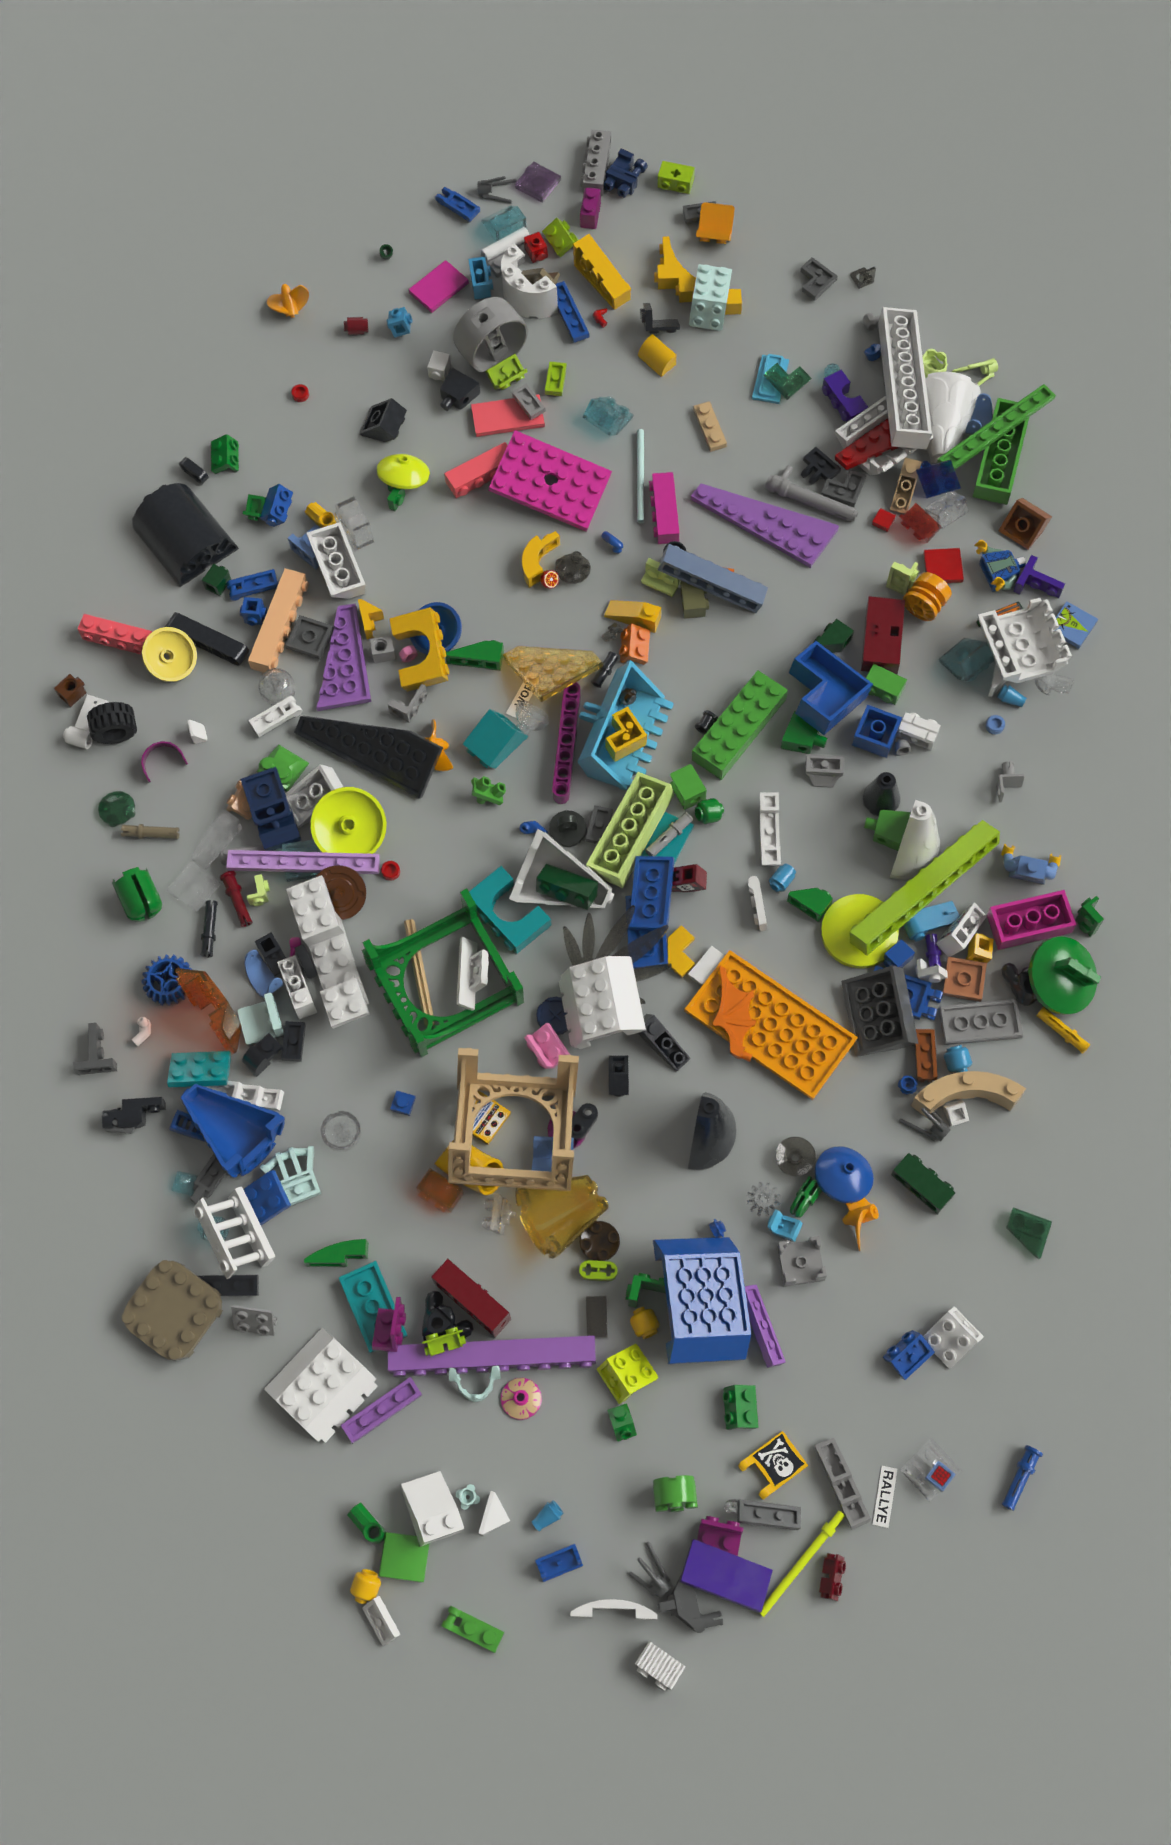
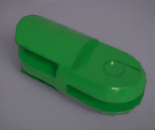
[790,1175,822,1218]

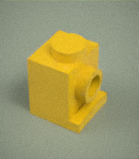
[965,933,994,963]

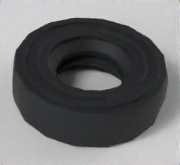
[295,944,317,979]

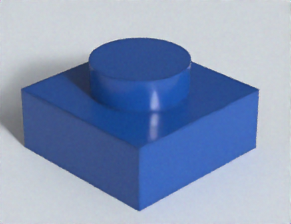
[390,1091,416,1116]

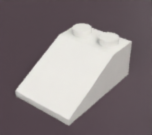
[285,764,343,828]
[400,1471,464,1547]

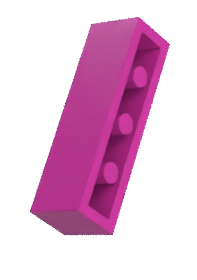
[649,472,680,544]

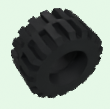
[87,702,137,744]

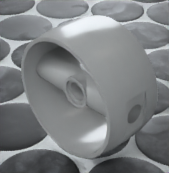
[453,297,528,373]

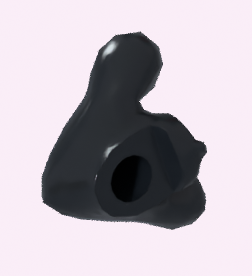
[1001,963,1037,1006]
[422,1291,474,1341]

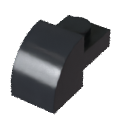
[254,932,286,976]
[242,1033,283,1077]

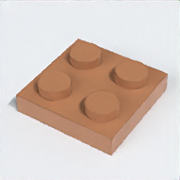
[943,957,987,1002]

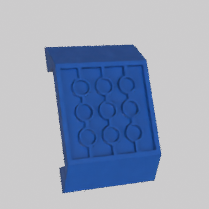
[653,1237,751,1364]

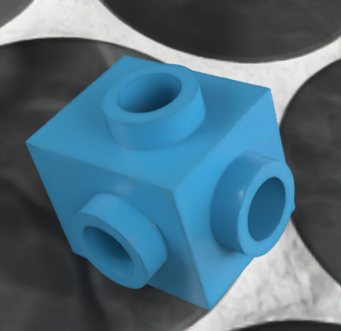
[386,307,413,338]

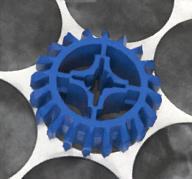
[141,954,195,1006]

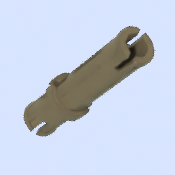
[121,824,180,839]

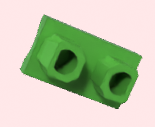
[471,776,506,805]

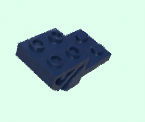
[240,767,302,851]

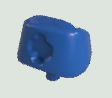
[864,344,881,361]

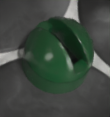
[379,244,393,260]

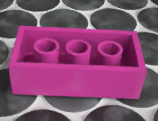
[987,890,1076,950]

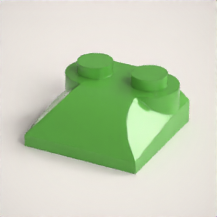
[256,745,309,792]

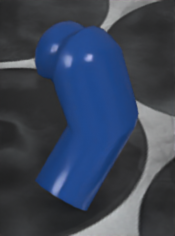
[601,531,623,553]

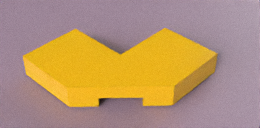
[668,925,695,978]

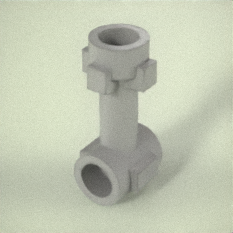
[863,313,880,331]

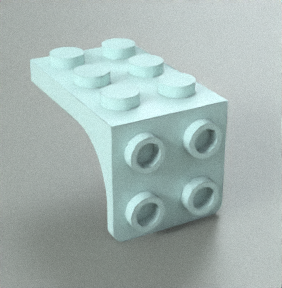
[689,264,732,331]

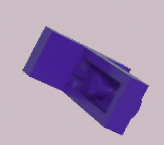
[1013,555,1065,598]

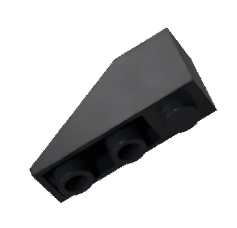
[638,1014,691,1072]

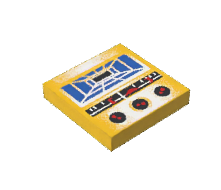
[472,1091,511,1145]

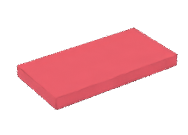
[471,394,545,437]

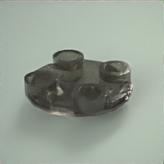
[555,551,591,584]

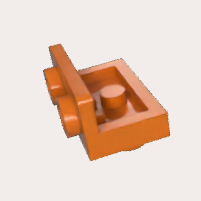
[619,623,650,665]

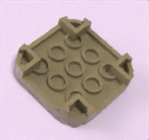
[122,1260,223,1360]

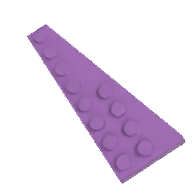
[691,483,839,568]

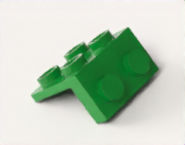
[625,1273,666,1308]

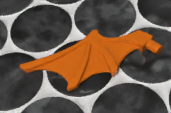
[713,966,756,1062]

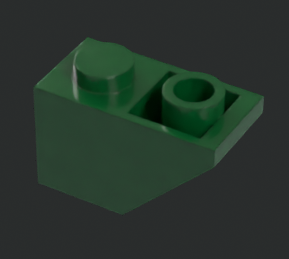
[813,618,854,653]

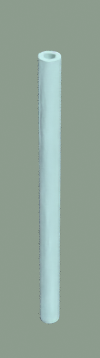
[637,429,644,523]

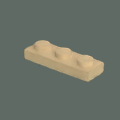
[693,401,727,452]

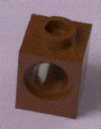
[54,674,87,707]

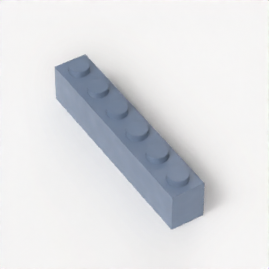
[658,544,768,613]

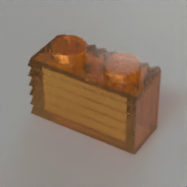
[416,1168,464,1213]

